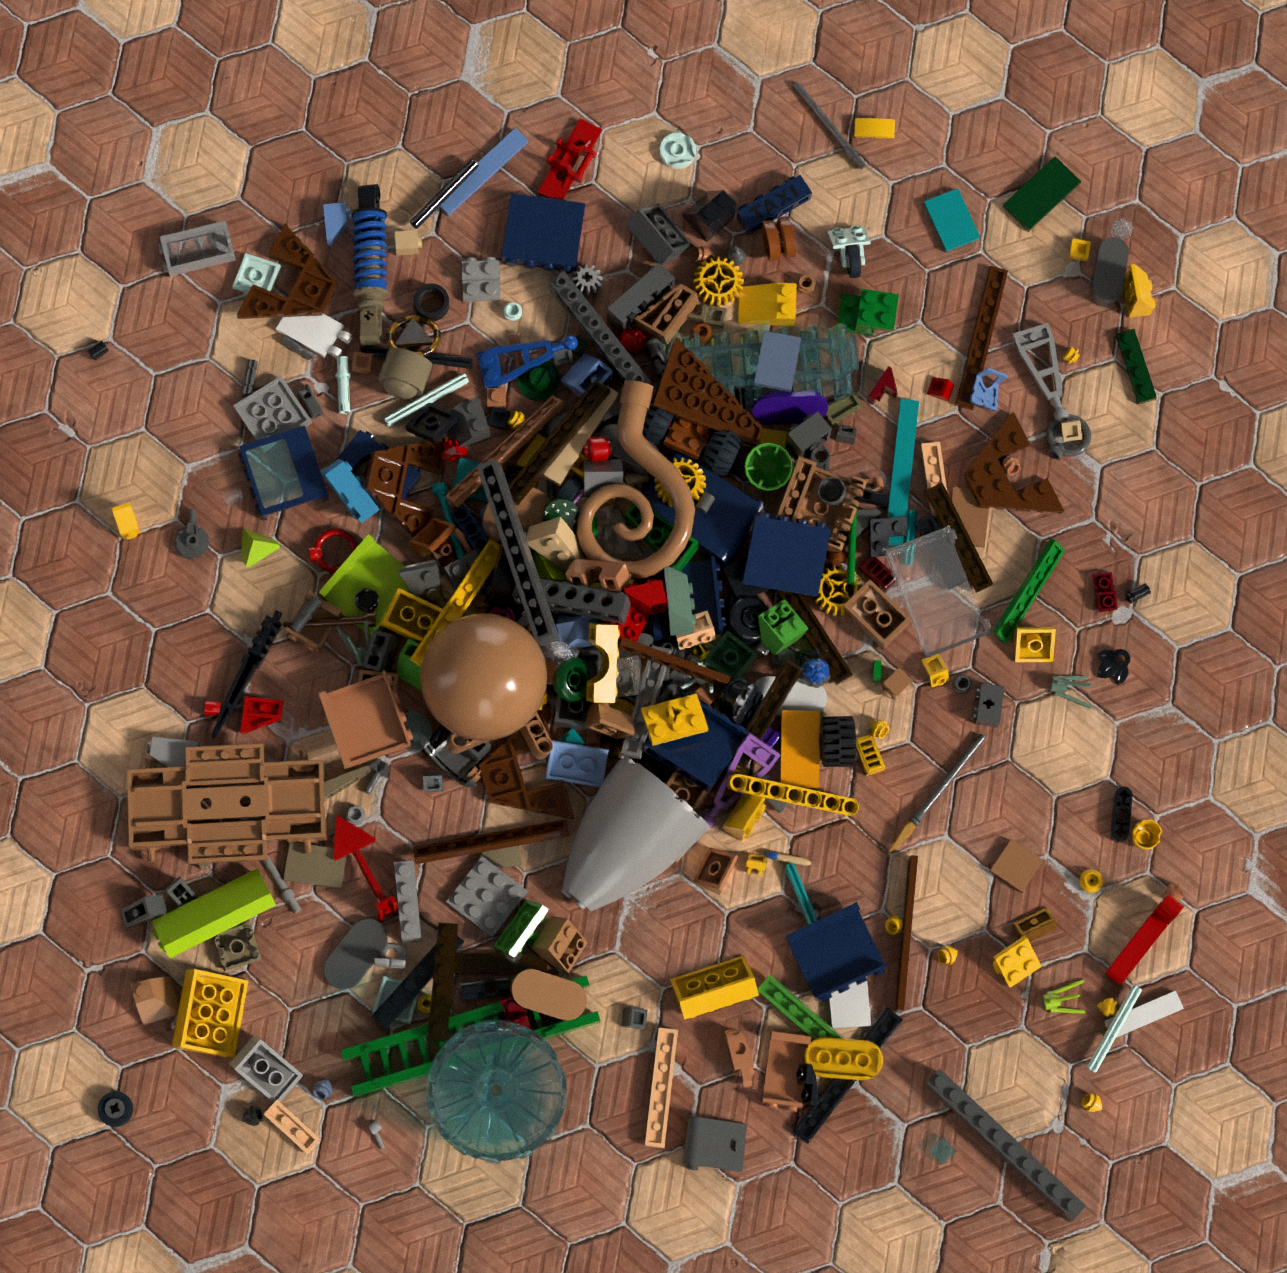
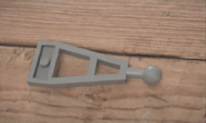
[1012,323,1069,422]

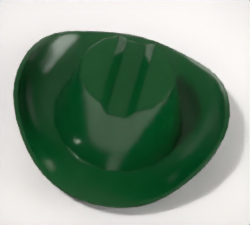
[517,361,561,401]
[552,657,590,702]

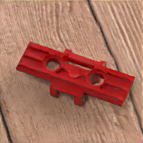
[538,118,603,200]

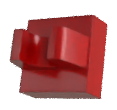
[440,440,468,461]

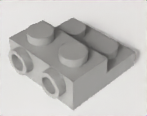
[462,257,501,302]

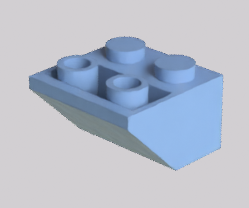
[561,353,613,398]

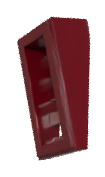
[858,556,899,593]

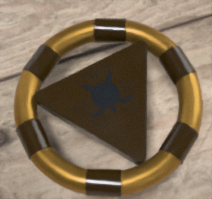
[386,315,441,357]

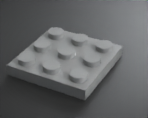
[233,376,312,453]
[446,856,528,938]

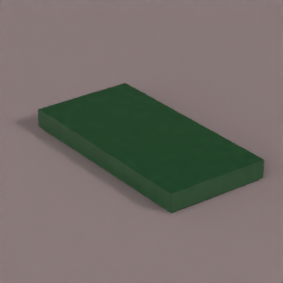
[1002,156,1081,232]

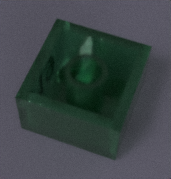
[703,630,758,682]

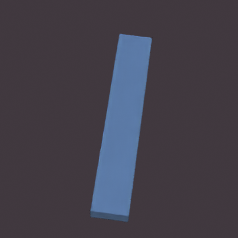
[440,128,529,216]

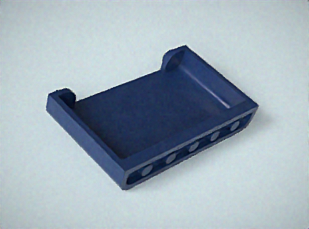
[641,450,766,566]

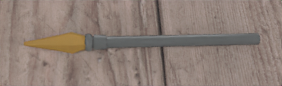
[889,734,986,853]

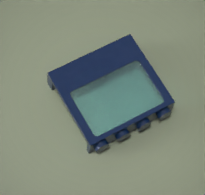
[238,425,329,521]

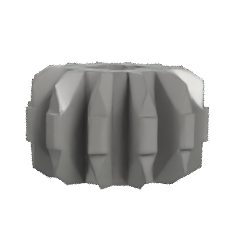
[571,264,603,296]

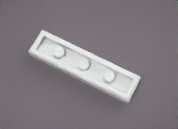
[1104,991,1184,1038]

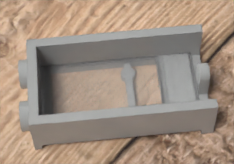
[158,221,236,277]

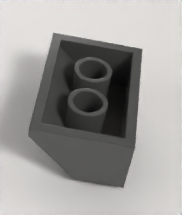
[626,203,693,266]

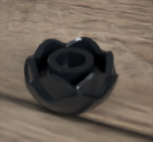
[355,588,379,612]

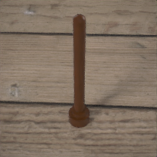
[283,612,376,628]

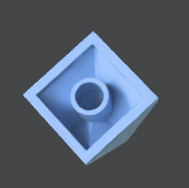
[557,613,598,651]

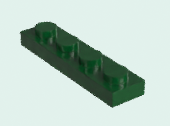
[1115,329,1157,405]

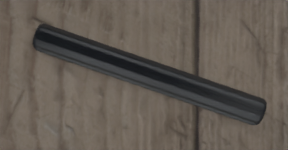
[410,159,479,229]

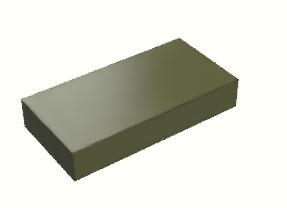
[825,390,863,426]

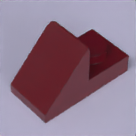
[867,366,898,405]
[500,995,531,1036]

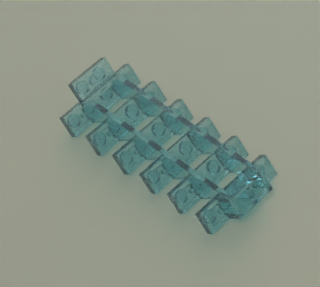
[682,323,859,407]

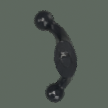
[795,648,820,677]

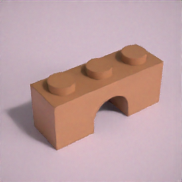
[565,559,630,592]

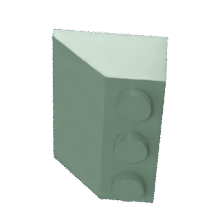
[664,566,697,635]

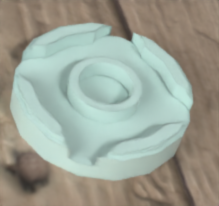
[659,132,696,169]

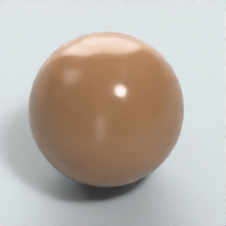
[420,613,547,741]

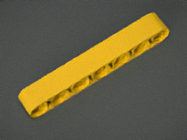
[726,774,859,816]

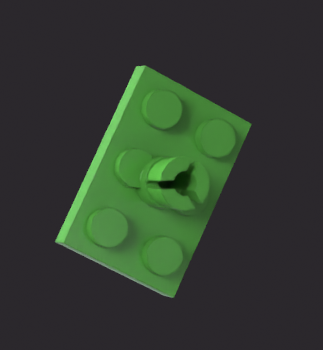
[493,899,548,957]

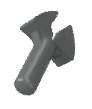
[364,759,389,794]

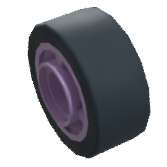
[554,476,584,504]

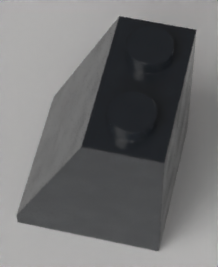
[682,190,736,242]

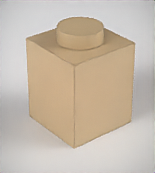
[395,230,422,255]

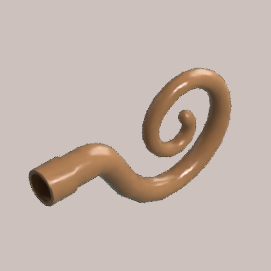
[577,380,695,580]

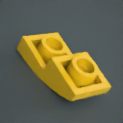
[854,118,895,139]

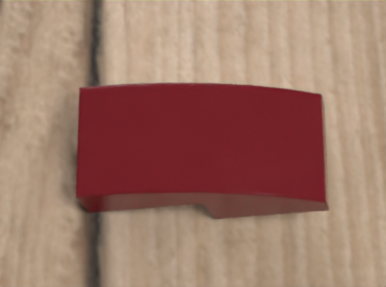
[1092,572,1118,612]

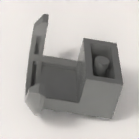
[421,731,491,788]

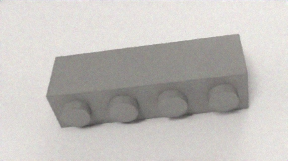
[394,860,422,943]

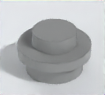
[346,805,365,825]

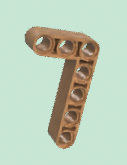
[447,712,553,760]

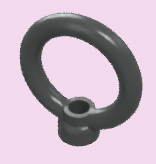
[1046,414,1091,460]

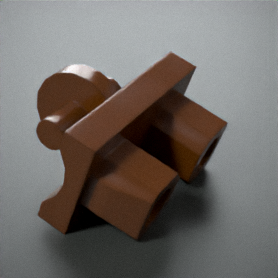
[431,540,458,574]

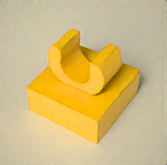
[746,853,767,877]

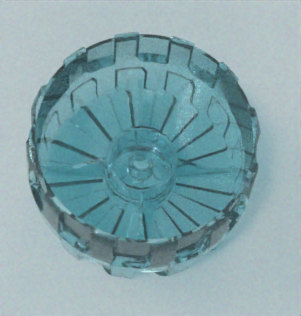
[426,1019,567,1164]

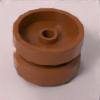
[761,216,796,262]

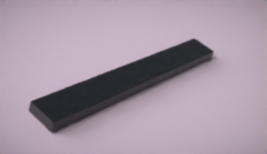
[792,1008,903,1144]

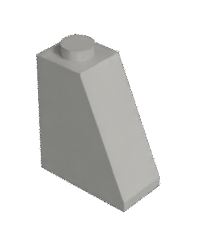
[147,736,200,768]

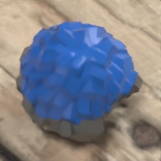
[800,658,831,688]

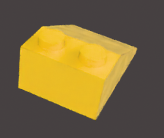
[1123,264,1155,318]
[738,283,797,326]

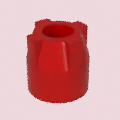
[204,700,221,716]

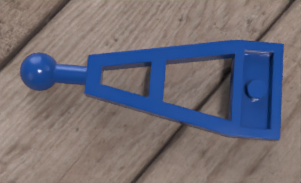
[477,335,578,389]

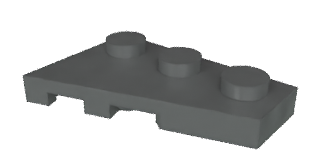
[398,562,445,609]

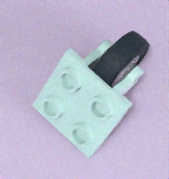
[827,225,871,278]

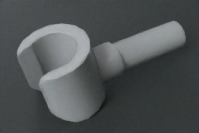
[369,1121,385,1149]

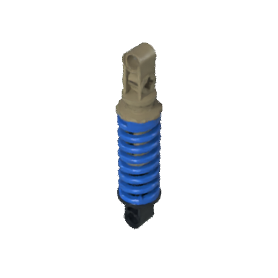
[352,184,388,346]

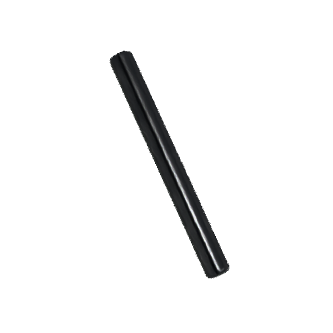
[361,345,473,369]

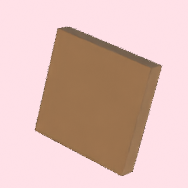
[990,839,1044,893]

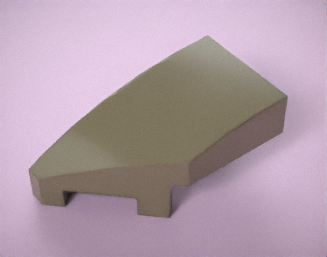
[688,304,728,328]
[480,846,522,868]

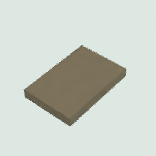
[283,842,347,889]

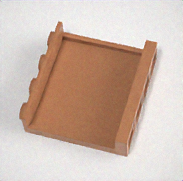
[318,670,413,769]

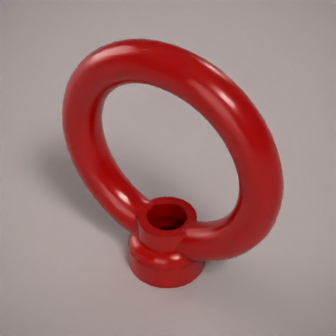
[309,529,358,573]

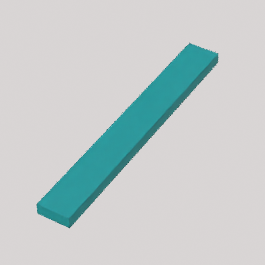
[887,399,919,547]

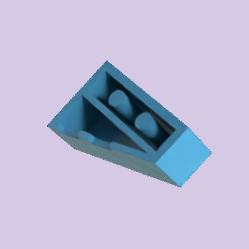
[321,459,380,523]

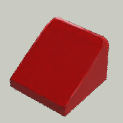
[927,377,954,401]

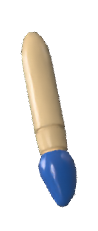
[764,851,811,866]

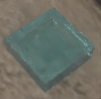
[929,1137,957,1165]

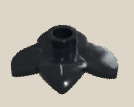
[1096,649,1131,685]

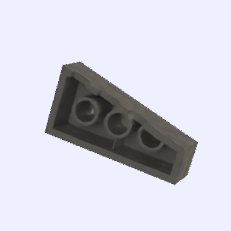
[607,263,675,333]

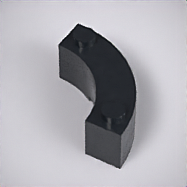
[482,532,527,610]

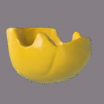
[1131,819,1162,850]

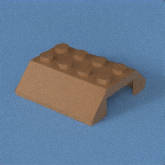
[777,456,867,552]

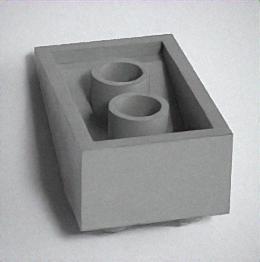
[229,1034,303,1102]

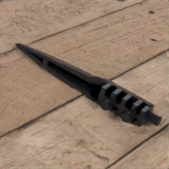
[212,610,282,739]

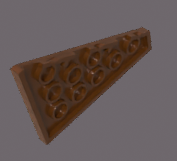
[651,337,764,447]

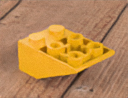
[722,794,766,841]

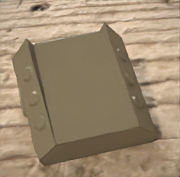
[214,920,261,971]

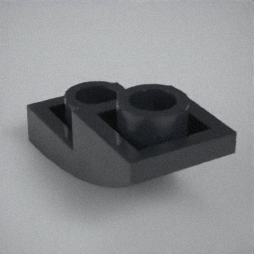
[796,1064,818,1105]

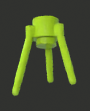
[1043,979,1085,1014]

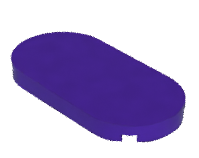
[752,391,828,424]

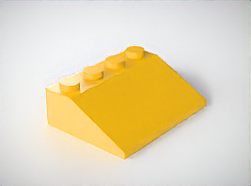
[172,969,248,1058]

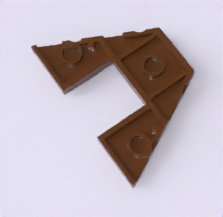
[237,223,338,319]
[963,412,1064,514]
[364,437,448,537]
[479,709,575,820]

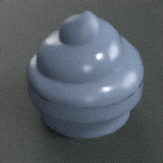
[313,1079,333,1100]

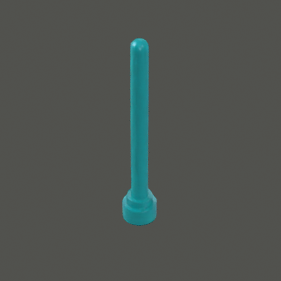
[431,482,464,559]

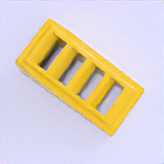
[856,734,885,776]

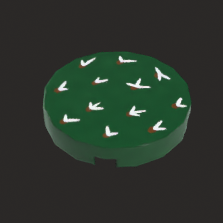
[541,497,579,531]

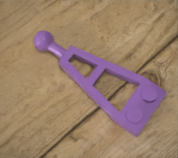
[701,732,781,828]

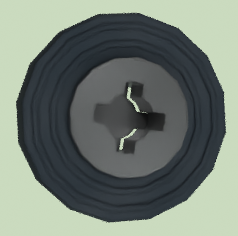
[97,1091,134,1127]

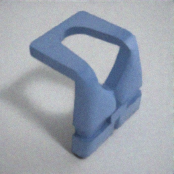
[970,368,1008,411]

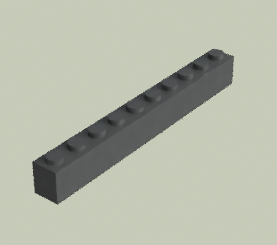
[477,459,560,646]
[924,1069,1086,1222]

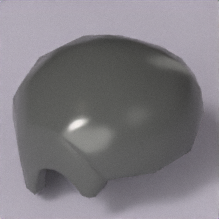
[817,477,846,505]

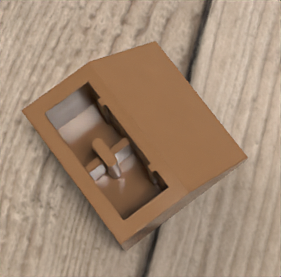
[532,916,588,973]

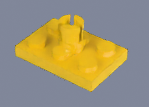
[641,693,709,746]

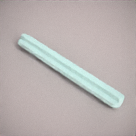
[384,373,469,427]
[1087,985,1142,1073]

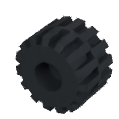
[819,716,856,767]

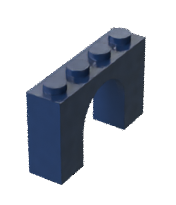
[334,430,421,500]

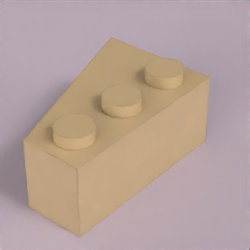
[526,517,589,572]

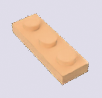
[264,1100,321,1155]

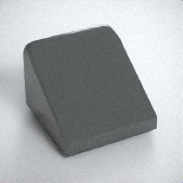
[621,1007,648,1030]

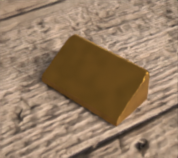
[1013,907,1057,942]

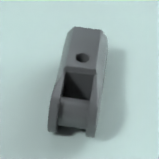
[297,384,323,419]

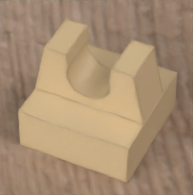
[1061,420,1082,442]

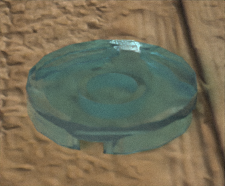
[404,712,432,750]

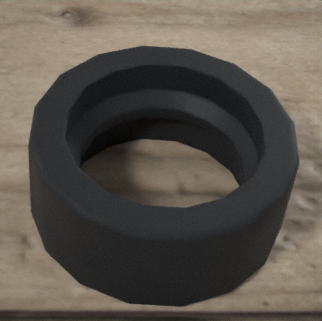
[414,284,449,321]

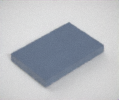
[754,331,801,392]

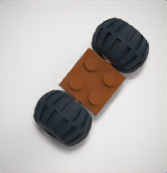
[642,398,743,476]

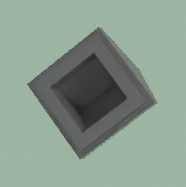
[835,425,857,445]

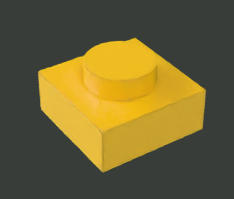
[1069,239,1091,261]

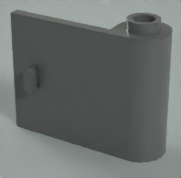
[683,1117,747,1172]

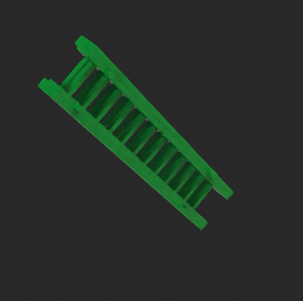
[341,975,601,1098]

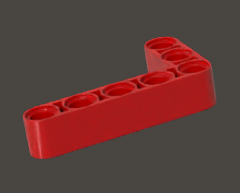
[1104,894,1184,986]

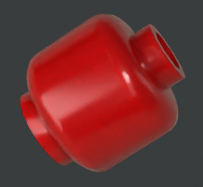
[617,329,645,354]
[583,436,612,462]

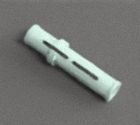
[335,356,351,414]

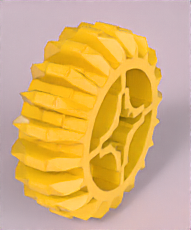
[693,256,744,307]
[654,457,706,507]
[813,565,863,616]

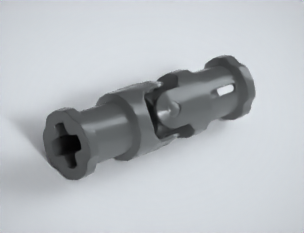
[644,338,668,379]

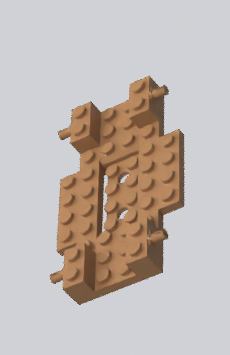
[127,743,327,864]

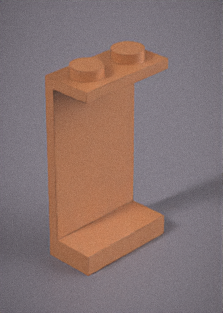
[762,1031,811,1112]

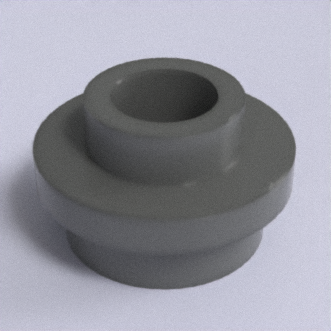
[952,675,972,694]

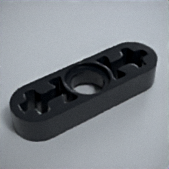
[1110,786,1133,843]

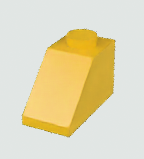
[112,502,141,539]

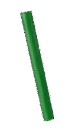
[847,511,857,584]

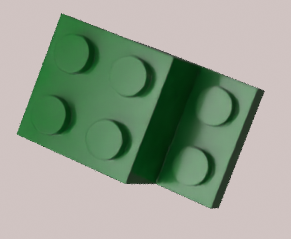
[836,289,899,336]

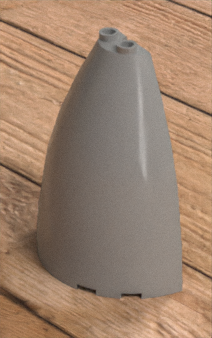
[561,756,710,911]

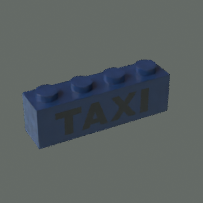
[736,175,812,235]

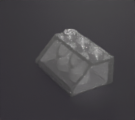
[594,504,644,561]

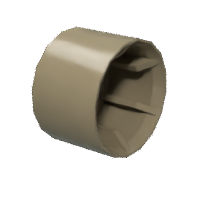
[378,348,433,399]

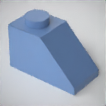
[323,202,351,246]

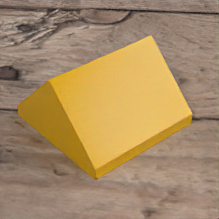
[1014,627,1056,662]

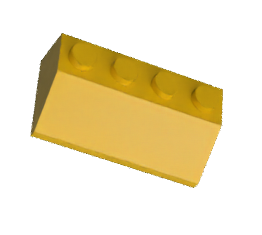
[670,955,759,1020]

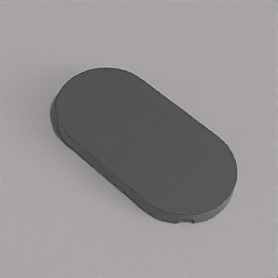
[324,919,388,989]

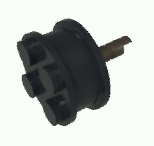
[713,678,763,724]

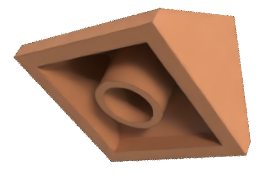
[693,847,738,895]

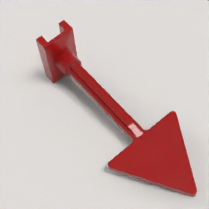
[333,816,398,923]

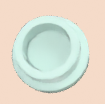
[504,302,522,321]

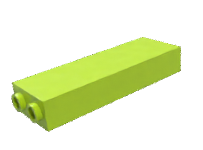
[152,868,276,958]

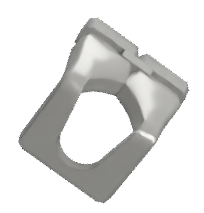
[374,944,406,969]

